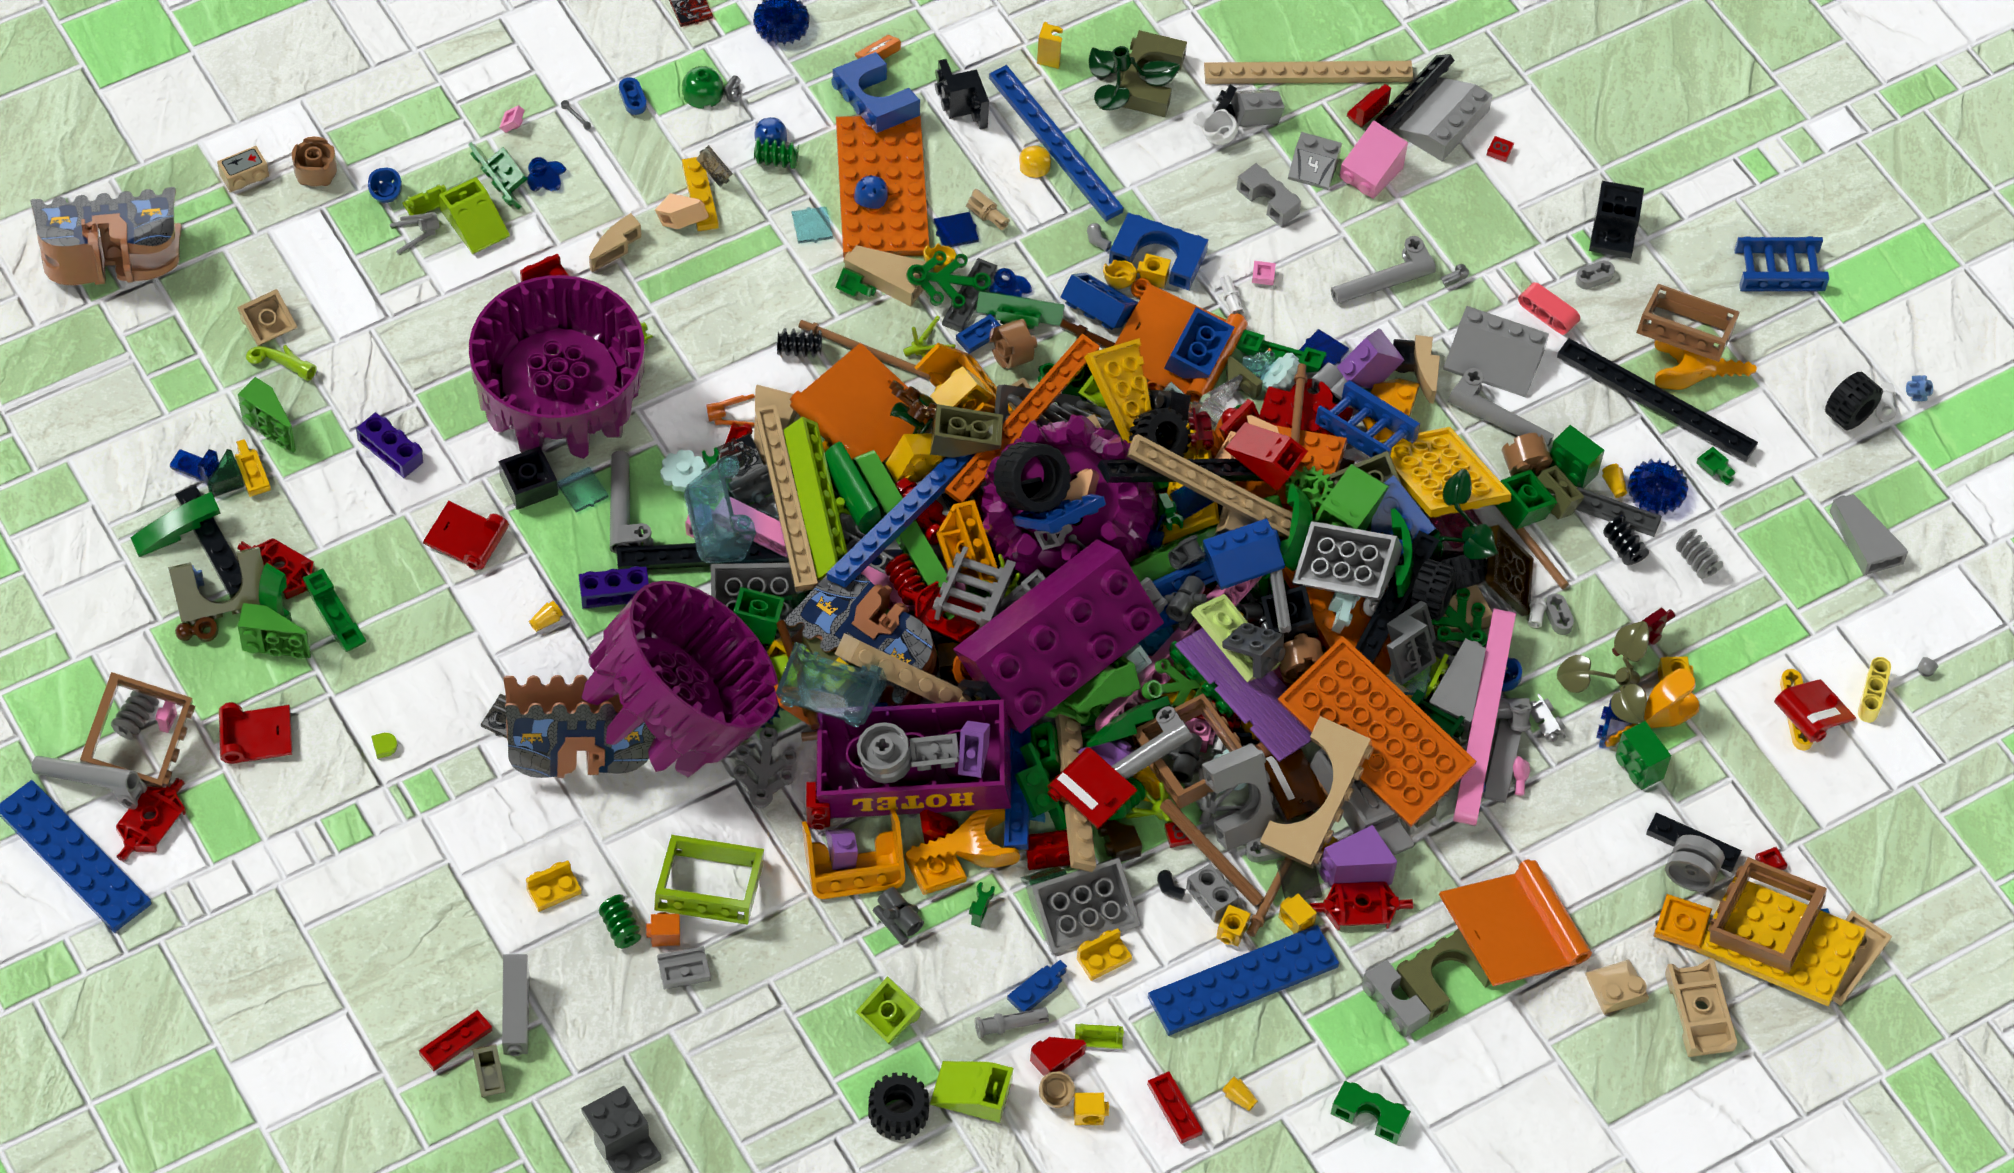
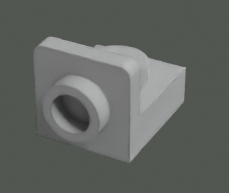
[1140,577,1168,614]

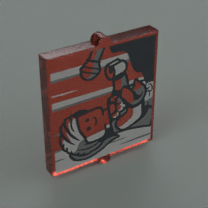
[669,0,713,27]

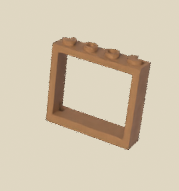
[1636,284,1740,362]
[80,672,196,788]
[1132,694,1242,809]
[1708,857,1827,973]

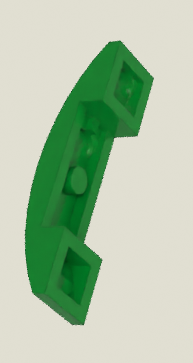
[1237,329,1327,372]
[1280,483,1313,571]
[1391,509,1414,597]
[259,563,292,621]
[303,568,366,652]

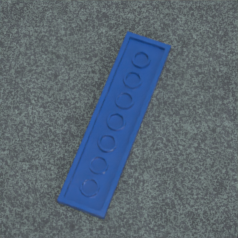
[0,780,152,933]
[1147,925,1339,1036]

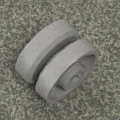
[857,722,912,784]
[1665,835,1725,892]

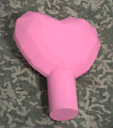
[1513,756,1530,796]

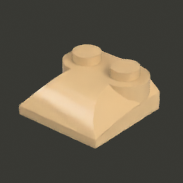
[237,289,297,346]
[1585,960,1649,1015]

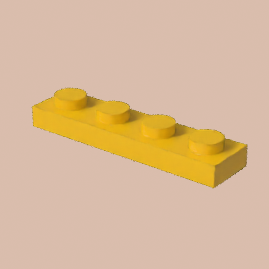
[682,157,719,231]

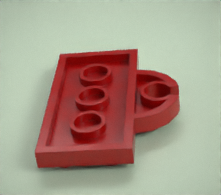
[1259,379,1353,436]

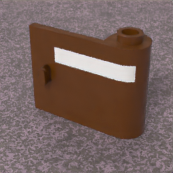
[1264,749,1327,820]

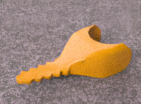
[1654,340,1757,390]
[1605,669,1700,747]
[906,809,1020,868]

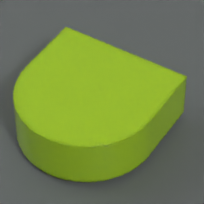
[371,732,397,759]

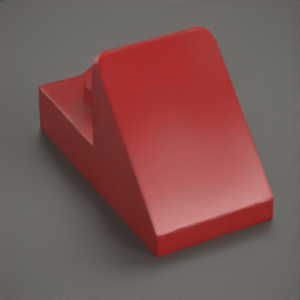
[920,809,959,844]

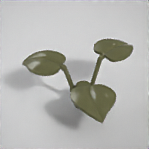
[1557,621,1649,724]

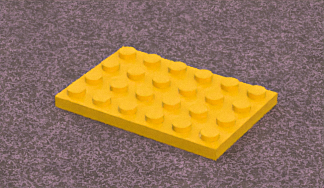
[1379,427,1511,517]
[1697,876,1866,1007]

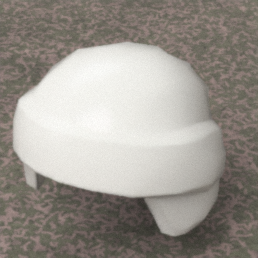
[1193,109,1238,145]

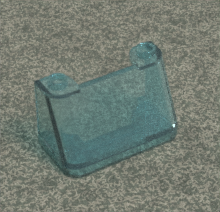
[684,456,756,563]
[776,642,888,727]

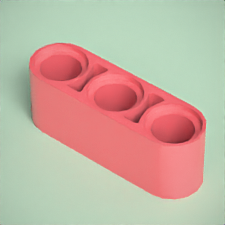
[1518,282,1580,335]

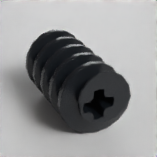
[777,328,822,358]
[1603,515,1649,565]

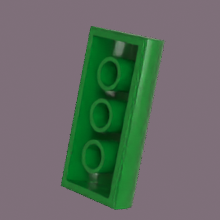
[825,441,883,535]

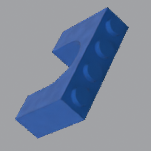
[831,52,920,133]
[1109,213,1208,290]

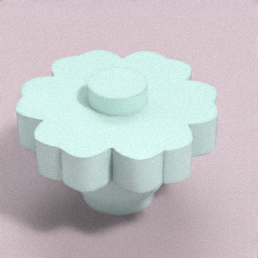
[1263,353,1300,392]
[660,449,706,492]

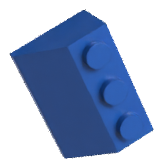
[1060,273,1138,330]
[1164,307,1235,379]
[1203,518,1285,590]

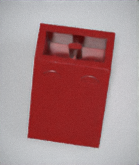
[1224,422,1308,491]

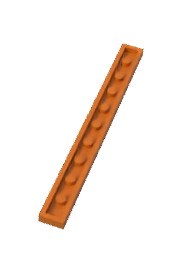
[945,333,1100,503]

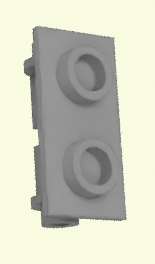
[1530,694,1566,742]

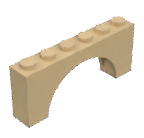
[835,633,969,703]
[1260,716,1374,869]

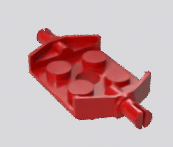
[237,538,315,599]
[901,581,982,642]
[116,778,186,862]
[1309,881,1413,931]

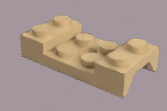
[1665,958,1738,1057]

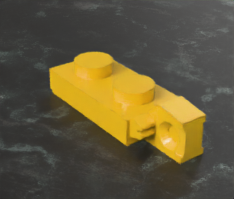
[235,439,271,497]

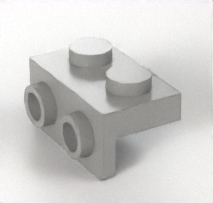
[909,733,959,771]

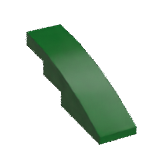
[130,492,221,557]
[1086,696,1170,747]

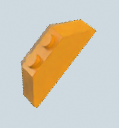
[1362,378,1420,441]
[936,500,998,583]

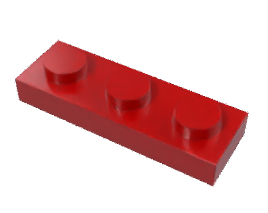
[419,1010,492,1072]
[1147,1071,1203,1144]

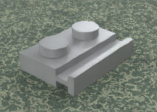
[657,946,711,990]

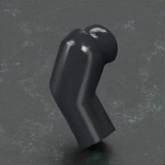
[1157,870,1186,900]

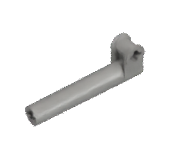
[1331,236,1436,304]
[1448,368,1554,447]
[610,451,654,554]
[1426,698,1532,732]
[1112,706,1194,780]
[31,756,147,809]

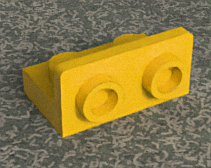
[526,860,582,912]
[1076,928,1132,981]

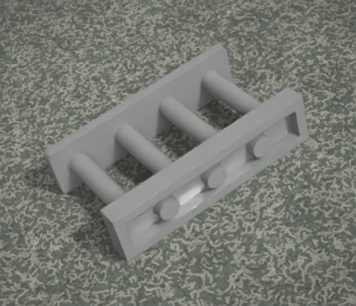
[933,546,1016,629]

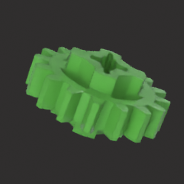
[1285,466,1334,513]

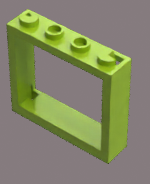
[654,834,764,925]

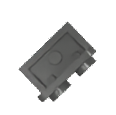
[1222,623,1286,679]

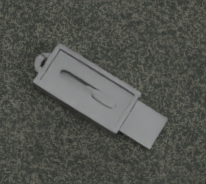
[1310,748,1415,856]

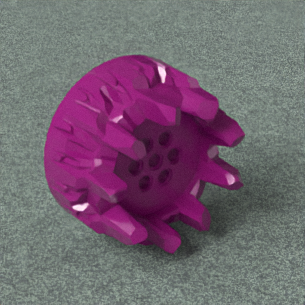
[469,275,645,459]
[981,414,1158,583]
[582,581,778,777]

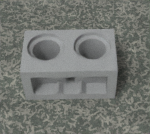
[1186,863,1239,923]

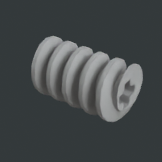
[1676,529,1723,579]
[111,691,160,740]

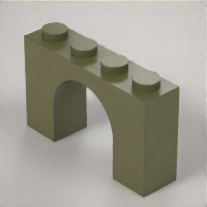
[1120,30,1187,117]
[168,547,264,625]
[1396,928,1491,1022]

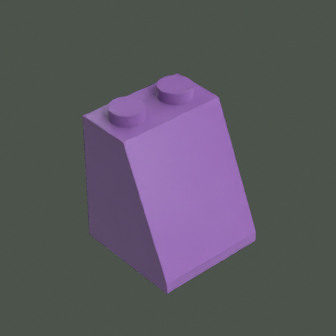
[1337,328,1404,389]
[1319,825,1397,888]

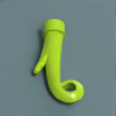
[246,345,317,381]

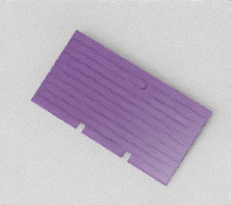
[1175,628,1311,762]

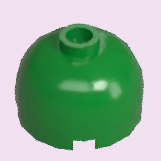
[682,66,724,109]

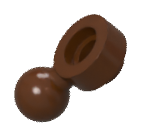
[175,617,218,641]

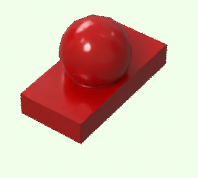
[1219,399,1260,441]

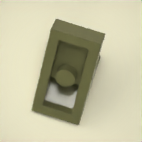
[1226,356,1263,398]
[472,1044,506,1097]

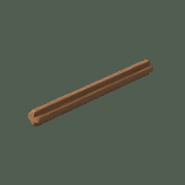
[1160,799,1264,906]

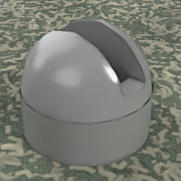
[1918,657,1938,677]

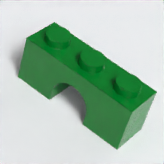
[1330,1081,1411,1145]

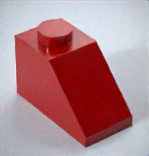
[1030,1037,1086,1076]

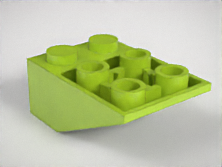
[439,177,510,254]
[930,1061,1014,1123]

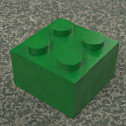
[1549,425,1605,489]
[1496,469,1557,530]
[734,587,785,645]
[1615,721,1672,790]

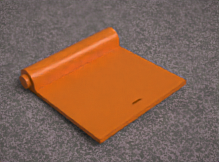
[1114,284,1248,405]
[789,342,929,463]
[1439,859,1592,986]

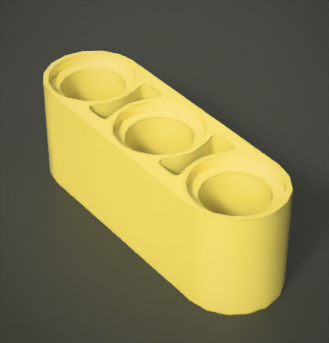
[1858,657,1891,723]

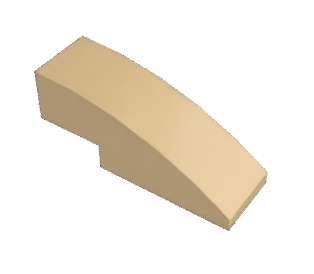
[589,213,641,272]
[1414,335,1440,404]

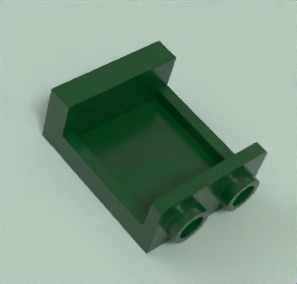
[1411,689,1465,739]

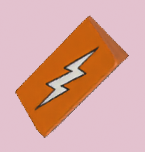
[855,35,901,59]

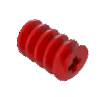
[885,554,926,605]

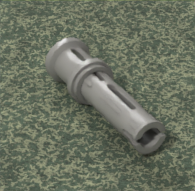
[975,1007,1049,1039]

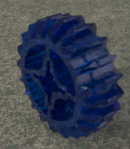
[753,0,810,46]
[1628,458,1688,515]

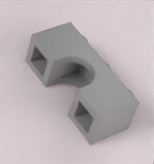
[1236,163,1301,227]
[1362,960,1431,1038]

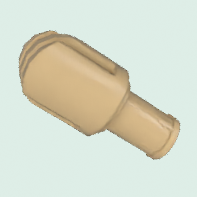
[965,189,1010,230]

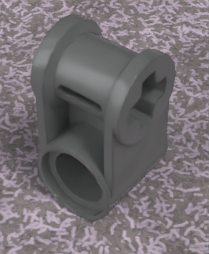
[1168,535,1206,570]

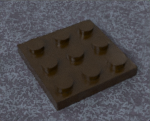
[1485,524,1534,616]

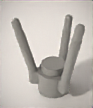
[390,212,439,254]

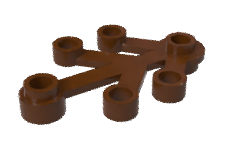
[889,380,937,422]

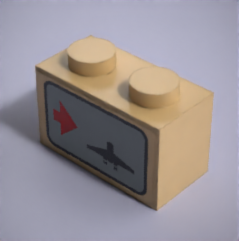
[217,146,269,192]

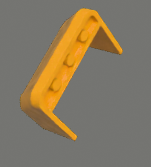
[914,343,1014,415]
[802,809,905,899]

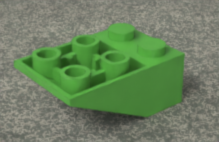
[238,377,296,453]
[1313,464,1389,531]
[238,603,311,659]
[1062,656,1141,713]

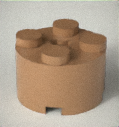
[292,136,337,186]
[990,319,1037,369]
[1502,433,1552,476]
[1279,634,1324,684]

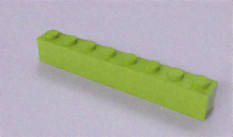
[783,416,848,581]

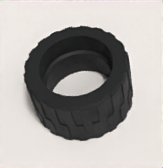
[994,442,1071,513]

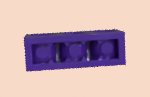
[356,412,423,478]
[579,566,649,609]

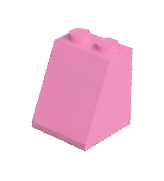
[1339,121,1408,199]

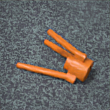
[706,394,755,427]

